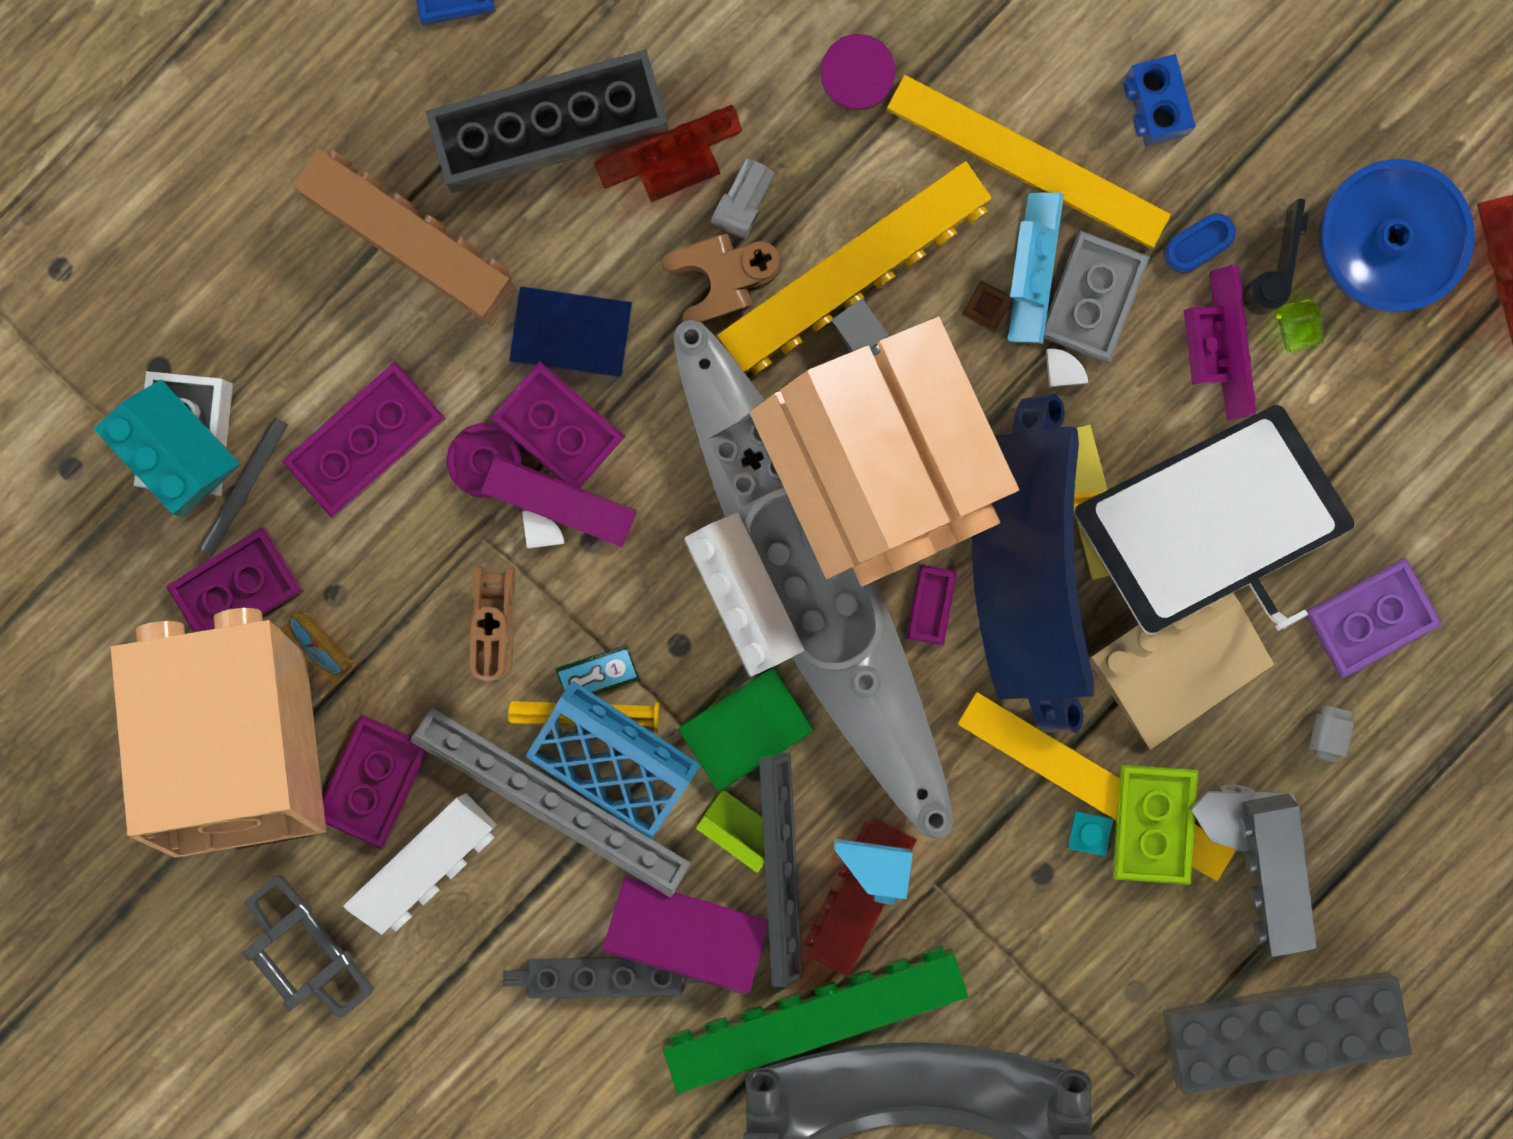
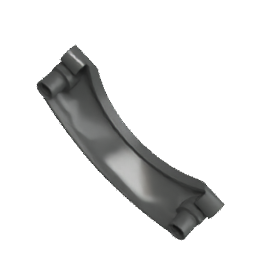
[743,1042,1095,1139]

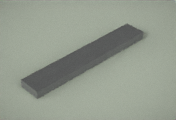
[759,753,803,987]

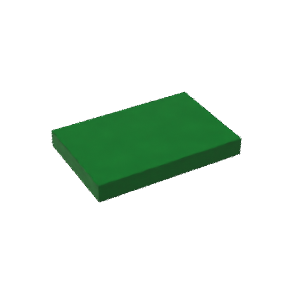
[678,667,814,793]

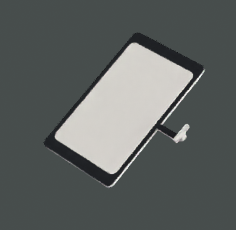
[1074,405,1354,635]

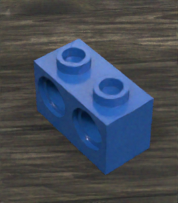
[1123,54,1196,147]

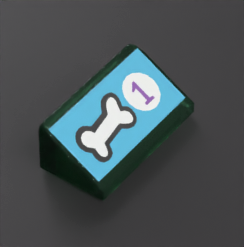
[555,644,640,695]

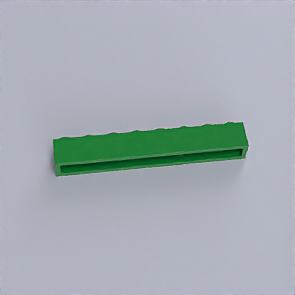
[663,946,969,1094]

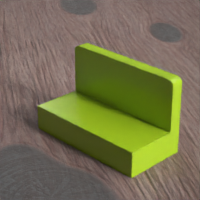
[696,790,765,873]

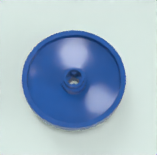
[1319,159,1475,313]

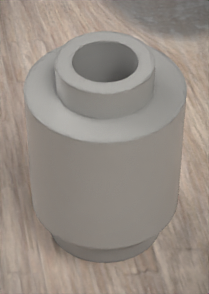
[1309,705,1354,763]

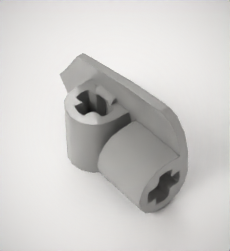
[1190,785,1296,852]

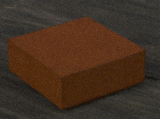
[962,280,1014,332]

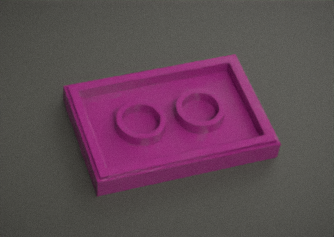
[490,361,626,488]
[166,527,304,632]
[323,714,428,849]

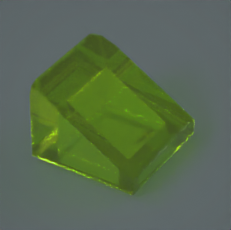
[1276,300,1324,352]

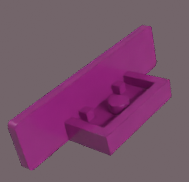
[1183,265,1256,420]

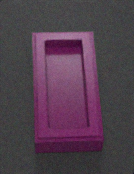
[906,564,957,646]

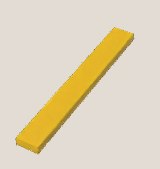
[886,74,1171,250]
[956,692,1236,882]

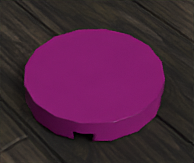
[820,34,896,111]
[446,423,523,499]

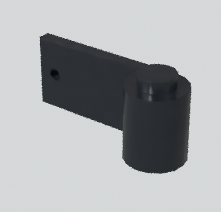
[1243,198,1309,315]

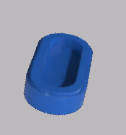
[1164,213,1236,273]

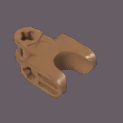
[661,234,780,326]
[469,566,516,681]

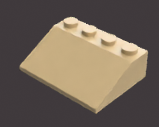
[1088,593,1274,750]

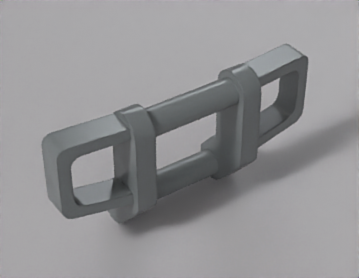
[241,875,374,1017]

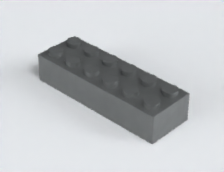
[425,49,669,193]
[1163,971,1412,1094]

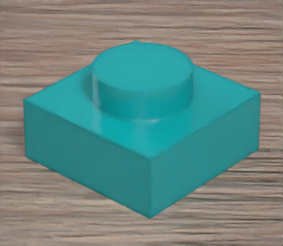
[1067,810,1113,856]

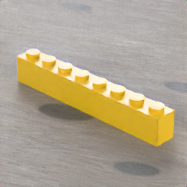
[717,161,992,377]

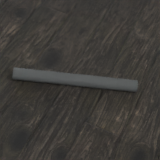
[200,418,288,556]

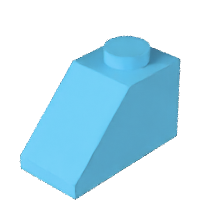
[833,839,913,904]

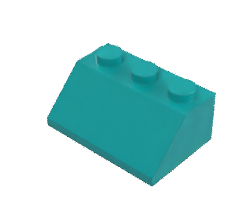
[93,380,241,517]

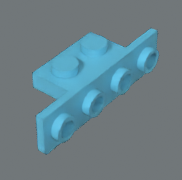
[1008,192,1064,344]

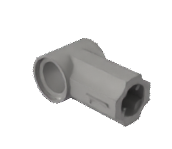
[711,158,775,241]

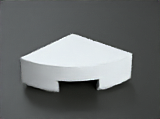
[1046,349,1088,388]
[522,511,566,549]

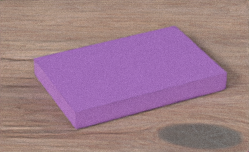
[1306,558,1443,678]

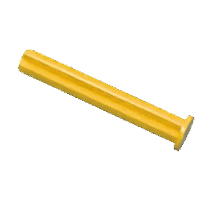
[508,701,660,732]

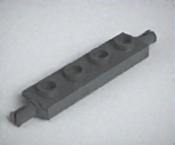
[503,957,708,998]

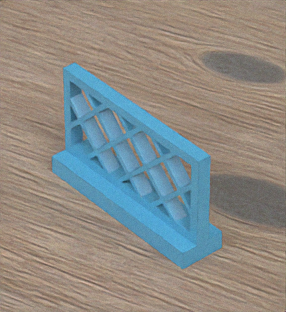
[525,681,701,839]

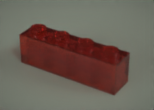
[804,816,917,977]

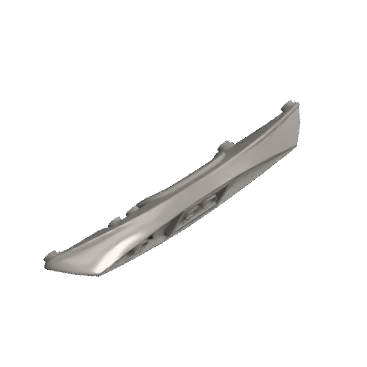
[673,320,954,839]

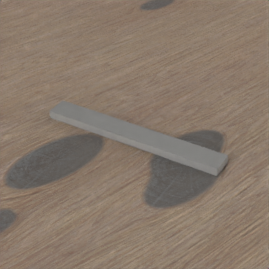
[411,707,691,898]

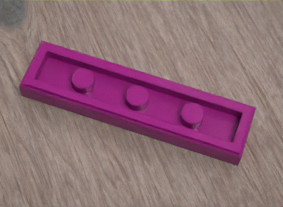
[481,455,637,548]

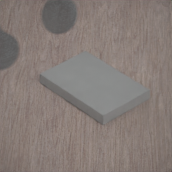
[1044,230,1150,363]

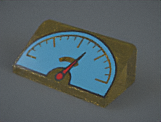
[284,611,355,683]

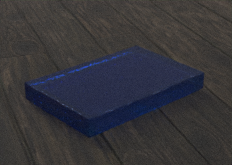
[509,286,633,378]

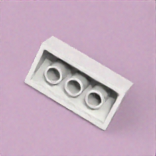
[684,512,805,677]
[343,792,497,934]

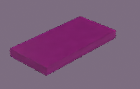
[282,361,446,518]
[602,877,768,996]

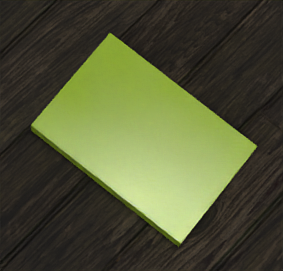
[1113,764,1198,885]

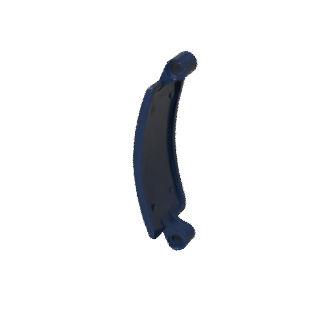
[972,394,1094,733]

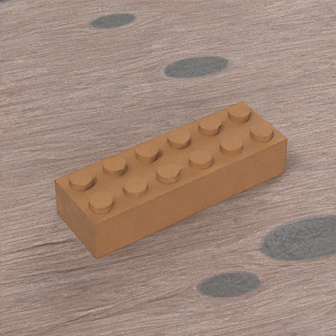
[292,148,517,327]

